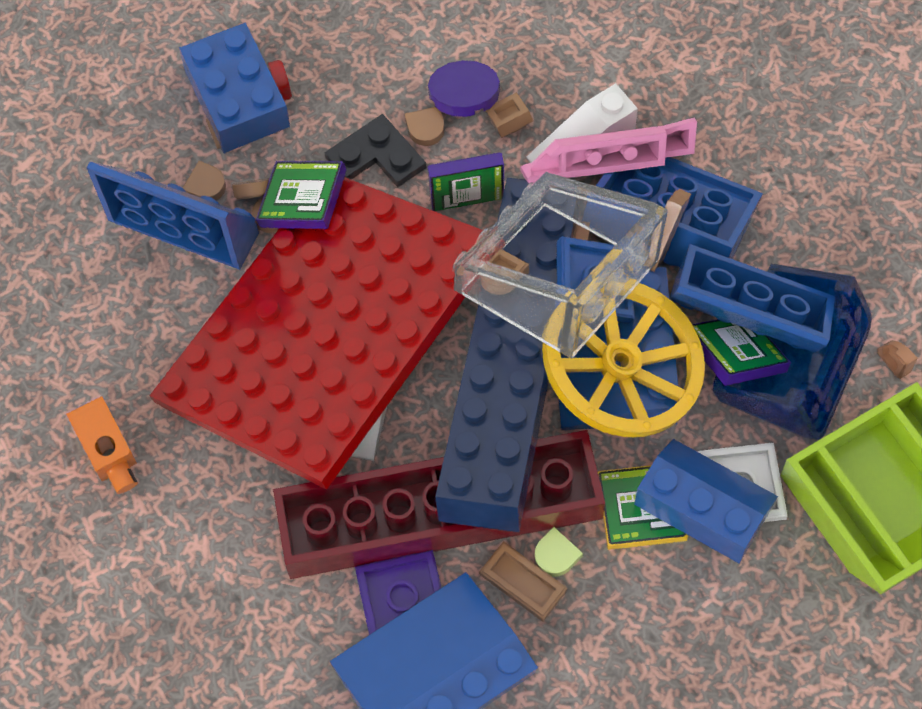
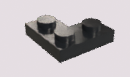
[325,114,427,188]

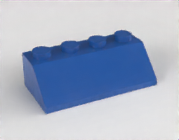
[670,244,835,353]

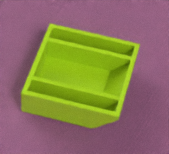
[780,382,922,594]

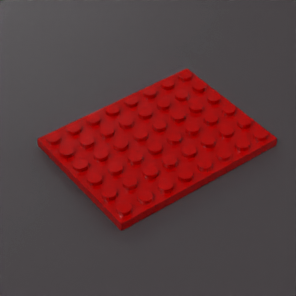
[149,177,503,490]

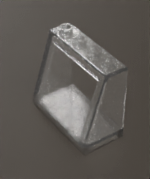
[453,172,668,359]

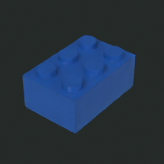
[179,22,290,153]

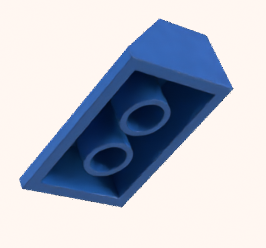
[634,439,778,564]

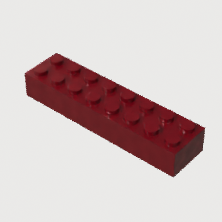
[273,429,605,579]

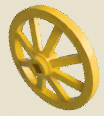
[542,279,705,438]

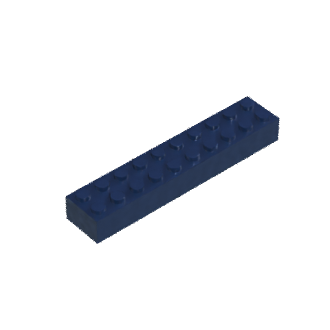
[435,178,581,532]

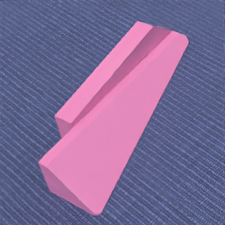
[520,118,697,183]

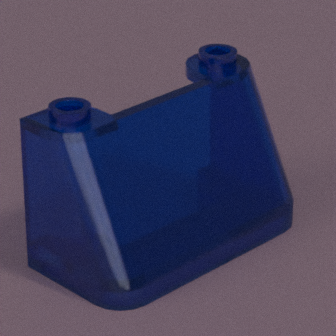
[712,263,872,440]

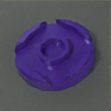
[428,60,500,117]

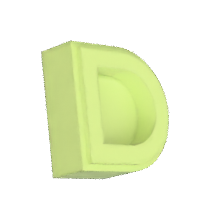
[535,527,583,577]

